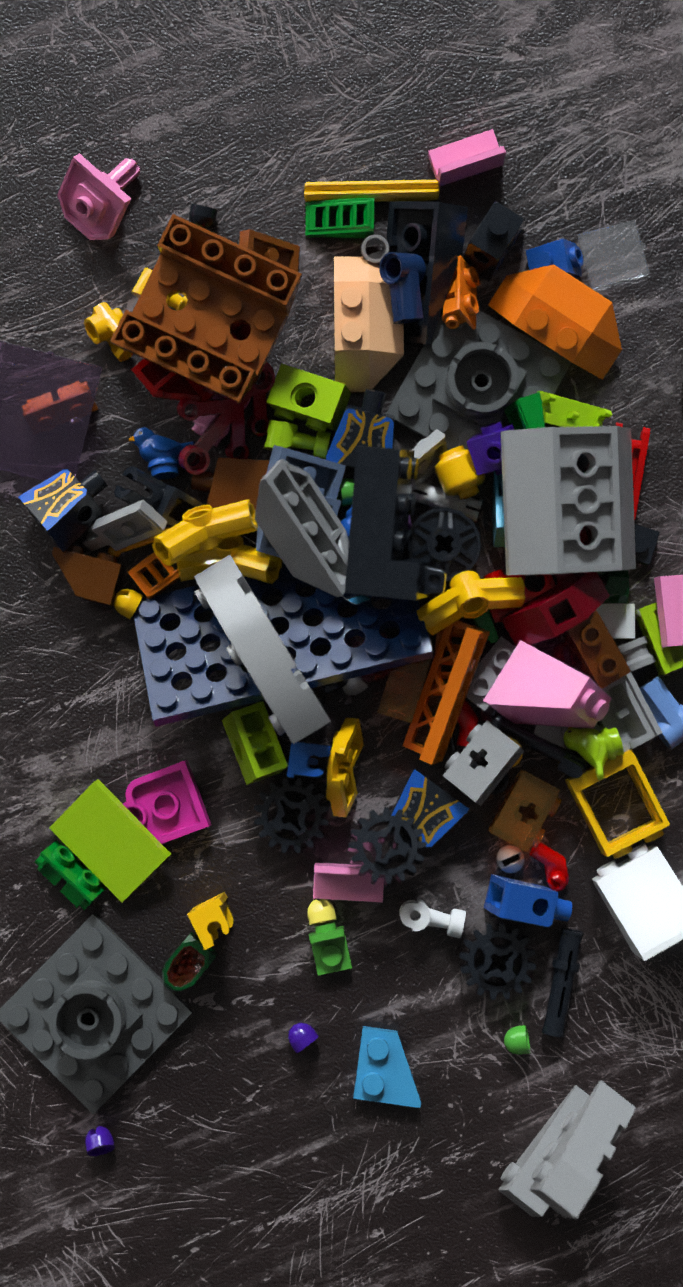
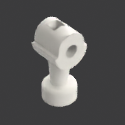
[399,898,466,938]

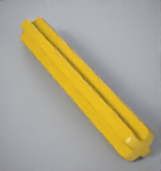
[304,180,439,202]

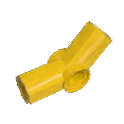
[152,499,258,566]
[176,535,282,584]
[417,571,525,636]

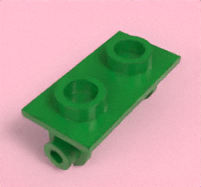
[34,840,106,911]

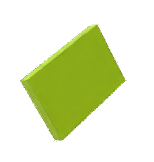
[50,779,171,903]

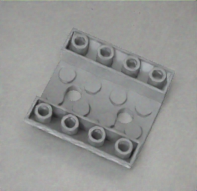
[501,426,636,575]

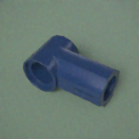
[379,252,426,324]

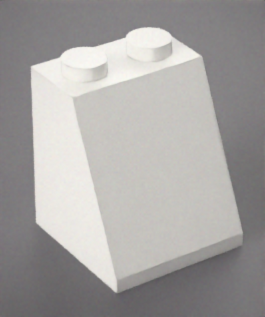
[592,843,683,961]

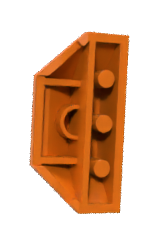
[488,264,622,380]

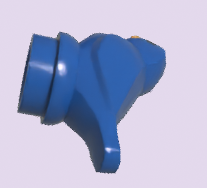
[129,427,195,480]

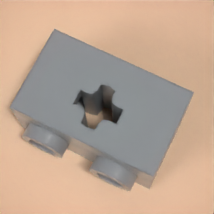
[443,721,524,806]

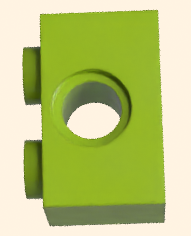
[266,363,351,433]

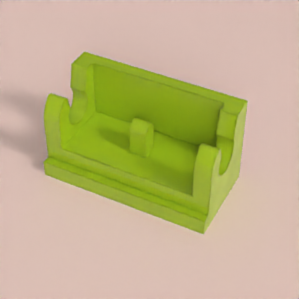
[537,391,612,428]
[635,602,683,676]

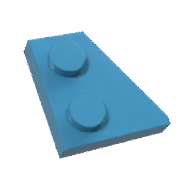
[353,1026,421,1108]

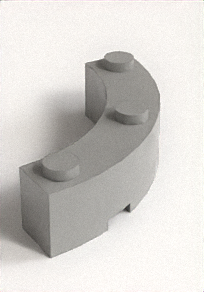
[194,555,331,744]

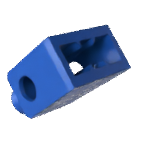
[484,874,572,927]

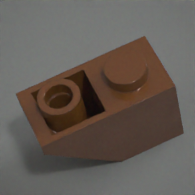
[52,545,125,607]

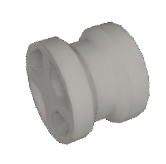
[618,635,656,672]

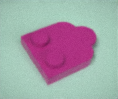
[123,760,211,844]

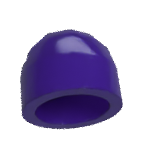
[288,1023,319,1053]
[85,1126,115,1156]

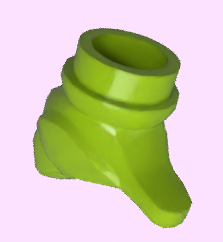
[563,727,624,780]

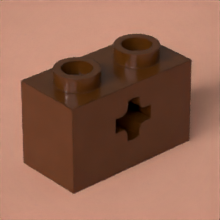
[562,610,631,689]

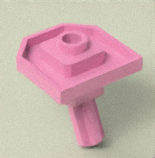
[57,153,140,240]

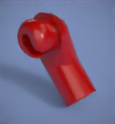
[456,700,479,747]
[529,841,569,892]

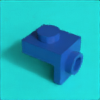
[526,239,584,278]

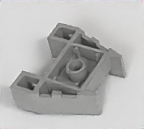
[499,1081,636,1218]

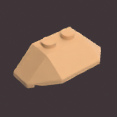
[334,256,404,393]

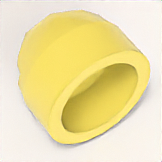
[307,899,337,925]

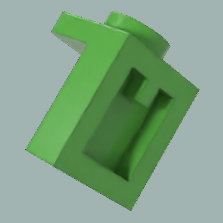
[309,922,352,976]

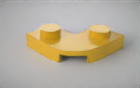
[326,717,364,818]

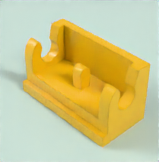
[187,892,234,950]

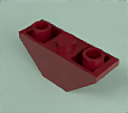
[500,572,610,647]

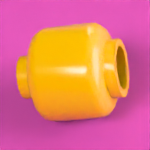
[435,445,486,500]

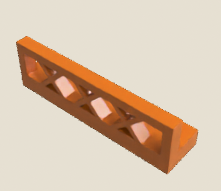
[402,619,490,765]

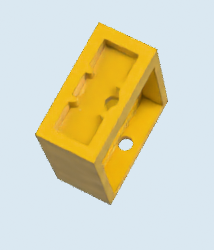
[565,749,670,859]

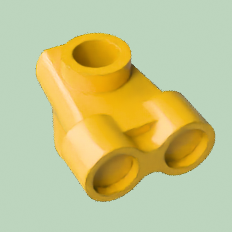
[84,302,133,362]

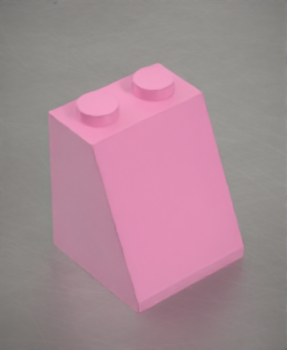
[483,640,612,729]

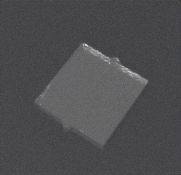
[577,220,650,289]

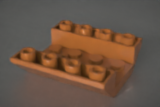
[110,214,302,403]

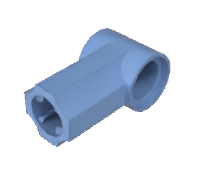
[639,676,683,750]

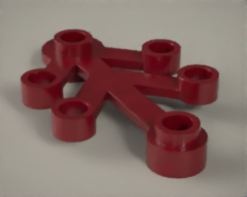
[177,362,275,475]

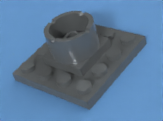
[386,310,572,476]
[0,913,193,1114]

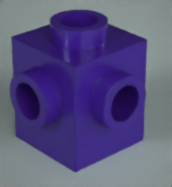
[466,421,515,475]

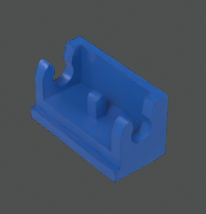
[287,742,331,778]

